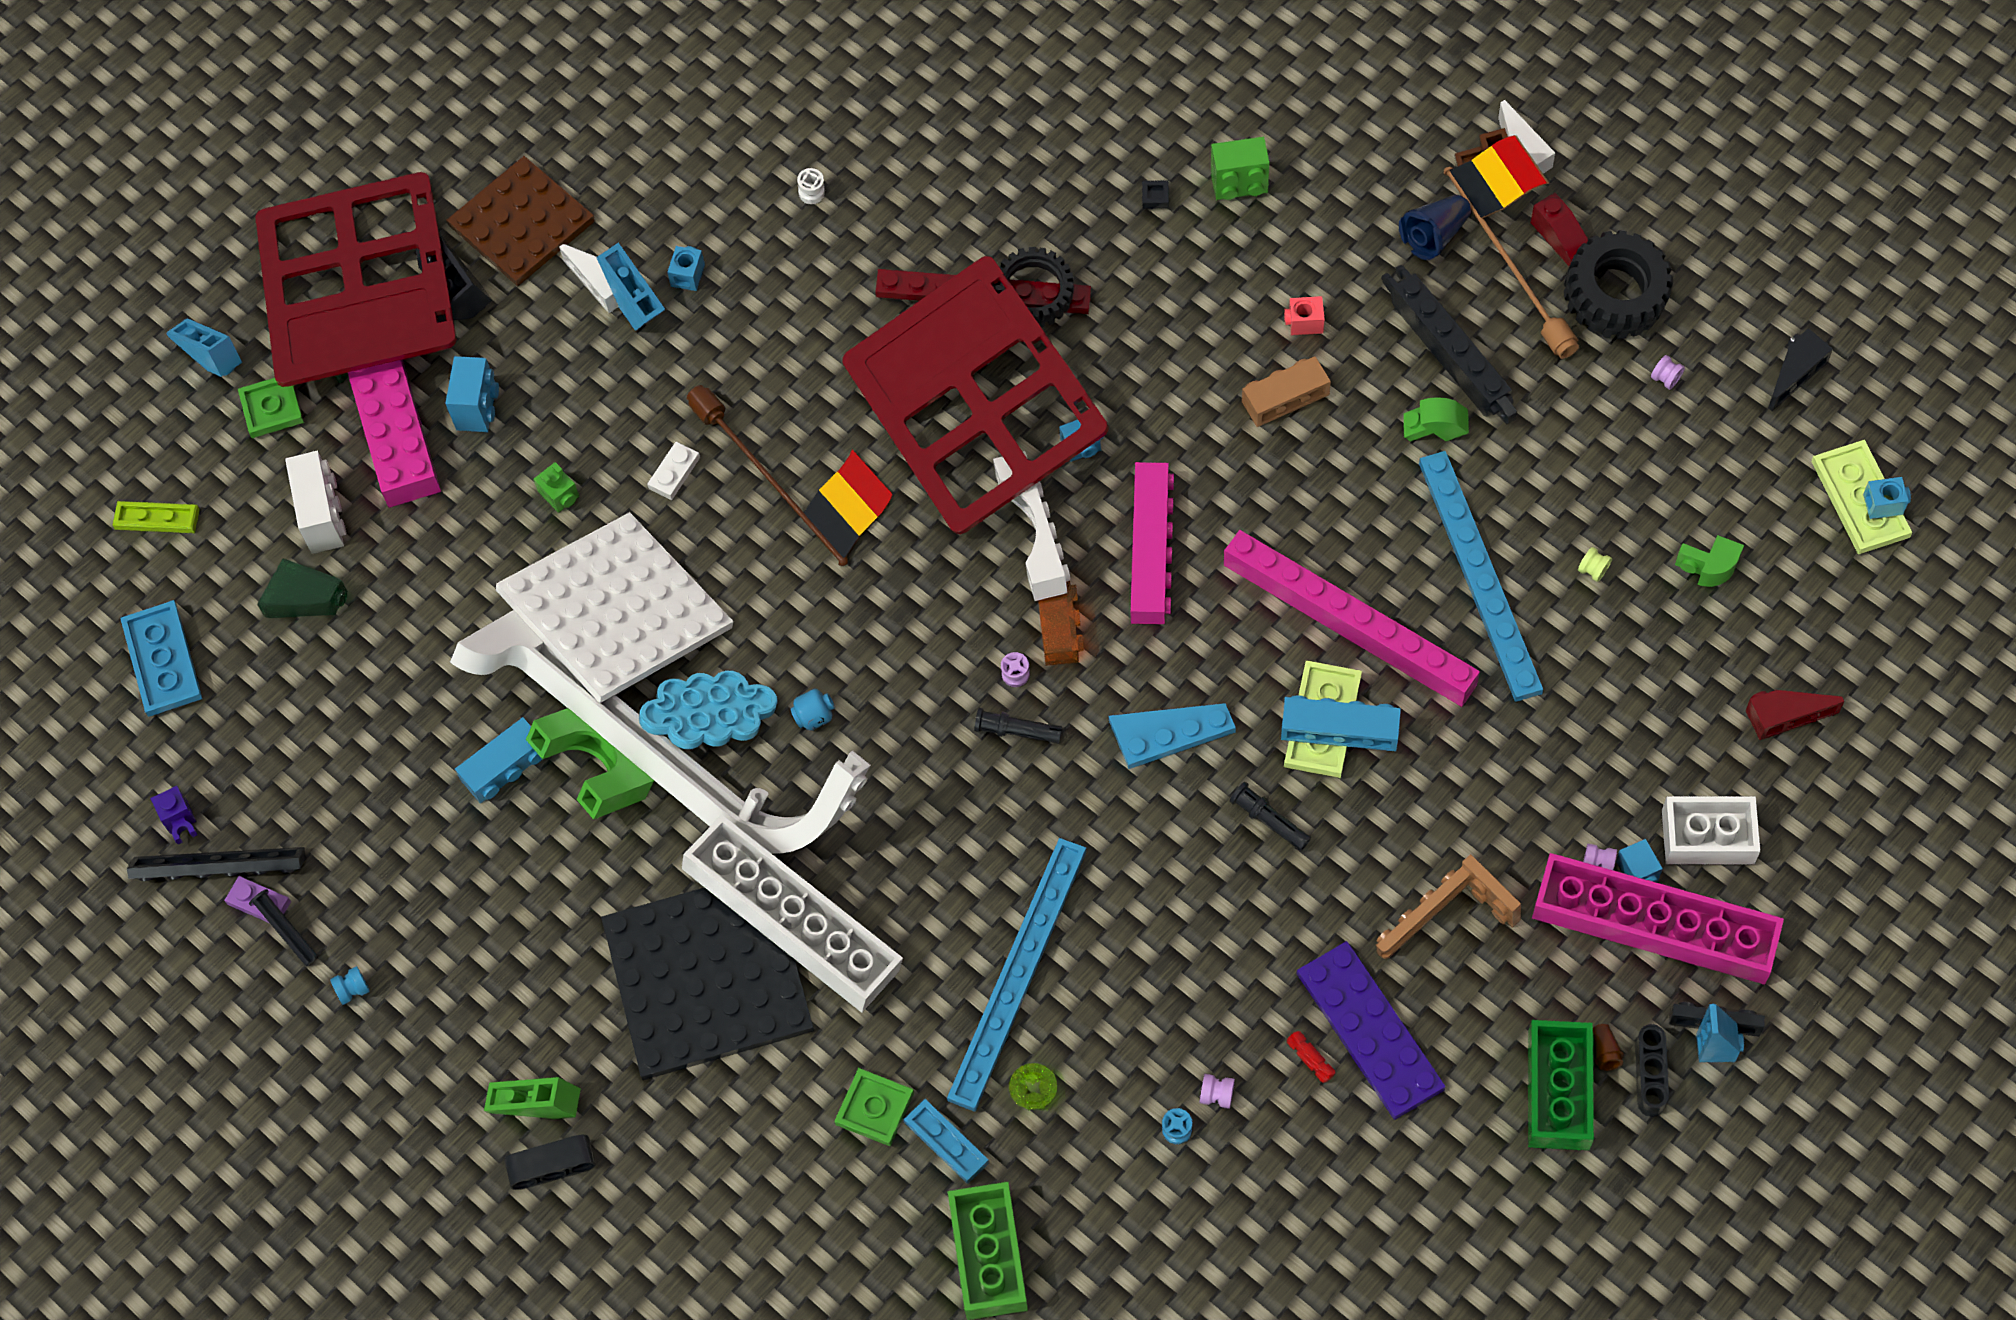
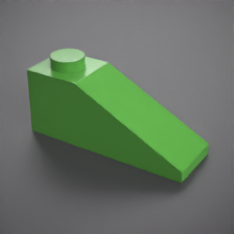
[484,1077,581,1119]

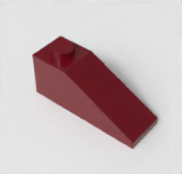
[1531,193,1588,266]
[1745,690,1844,740]

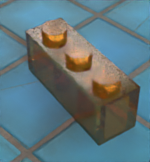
[1038,581,1084,666]

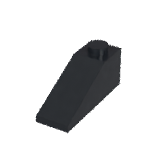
[1768,328,1833,411]

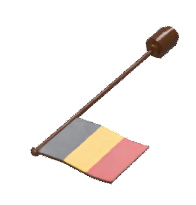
[686,385,893,567]

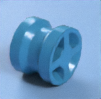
[1162,1108,1192,1144]

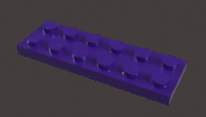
[1297,941,1446,1120]

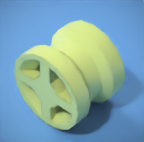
[1578,547,1612,582]

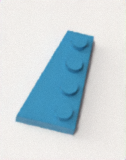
[1108,703,1236,769]

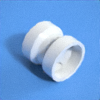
[797,168,825,204]

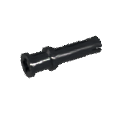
[974,707,1062,744]
[1229,782,1311,852]

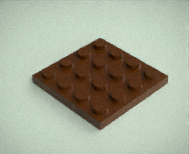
[447,156,595,287]

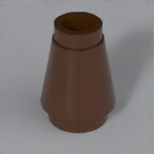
[1593,1024,1624,1071]

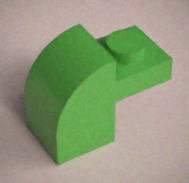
[1404,398,1469,441]
[1675,535,1744,587]

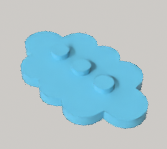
[639,671,777,749]

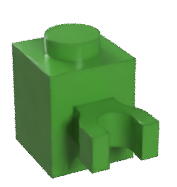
[533,462,579,513]

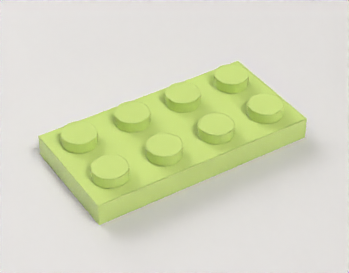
[1811,440,1912,554]
[1284,661,1362,778]

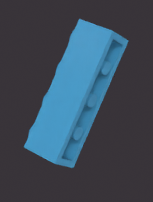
[1281,695,1401,751]

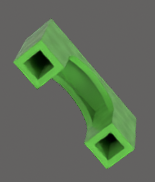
[526,708,654,820]

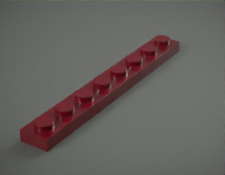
[875,269,1091,314]

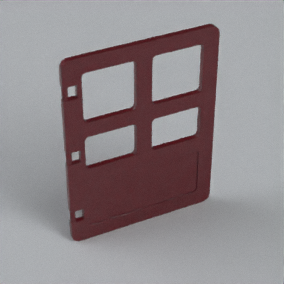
[255,172,457,387]
[842,256,1109,534]

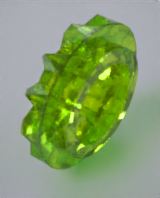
[1009,1063,1057,1111]

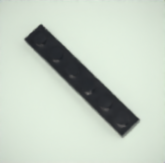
[127,847,306,881]

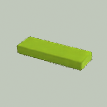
[112,501,200,533]

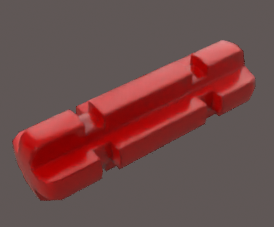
[1287,1031,1335,1083]

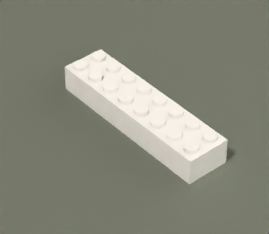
[682,815,903,1013]

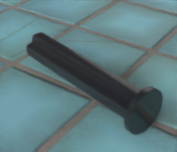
[249,889,318,966]

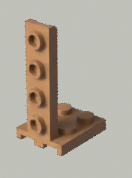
[1376,854,1521,959]

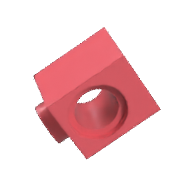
[1284,296,1325,335]

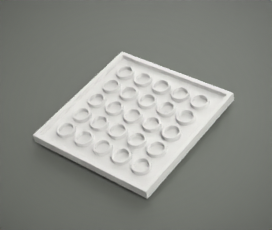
[496,512,734,703]

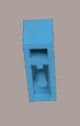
[596,243,665,331]
[166,318,242,377]
[1696,1004,1744,1062]

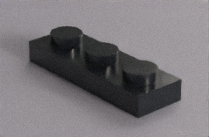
[1669,1002,1765,1037]

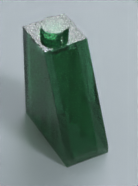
[257,558,348,618]

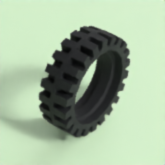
[994,247,1074,327]

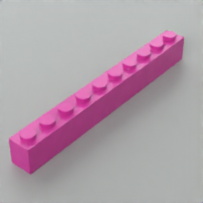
[1224,530,1480,707]

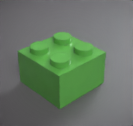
[1211,137,1269,200]

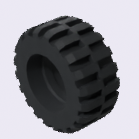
[1564,230,1673,339]

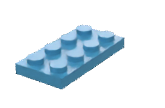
[120,600,203,717]

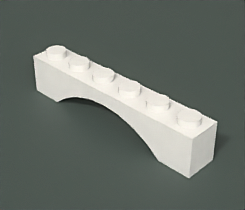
[993,451,1070,601]

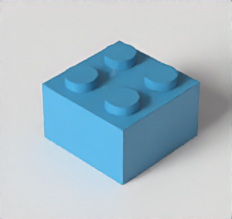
[445,356,499,432]

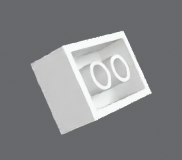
[285,451,346,554]
[1662,797,1760,864]

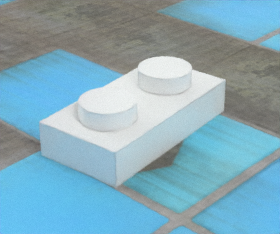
[647,442,700,500]

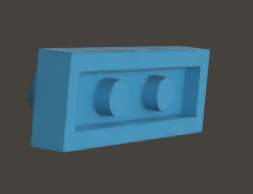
[904,1099,989,1184]

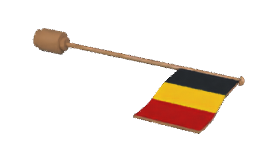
[1444,135,1579,359]

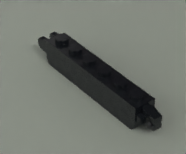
[1381,265,1517,425]

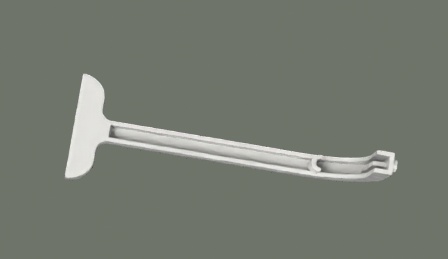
[450,610,870,854]

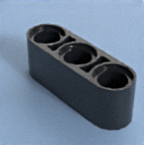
[1635,1024,1669,1117]
[504,1134,596,1190]

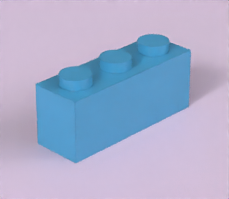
[455,717,542,804]

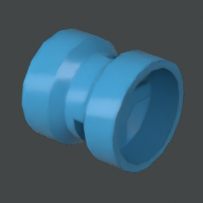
[330,966,370,1005]

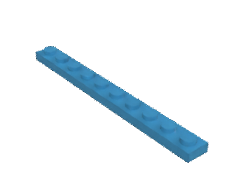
[1419,451,1543,702]
[947,838,1086,1112]

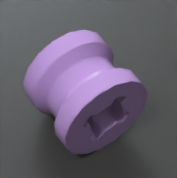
[1651,355,1685,390]
[1001,652,1030,687]

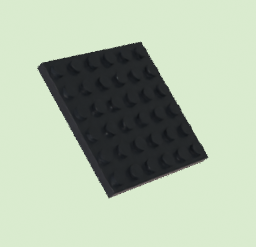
[601,887,814,1080]

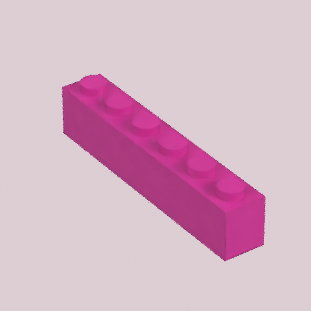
[1131,462,1174,624]

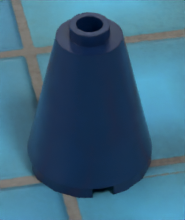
[1399,195,1471,260]

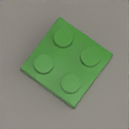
[238,378,304,438]
[834,1068,914,1146]

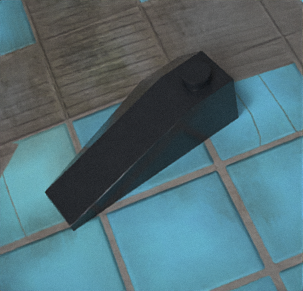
[416,234,492,323]

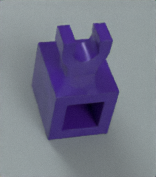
[150,786,198,845]

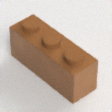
[1242,356,1331,427]

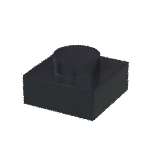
[1142,180,1169,209]

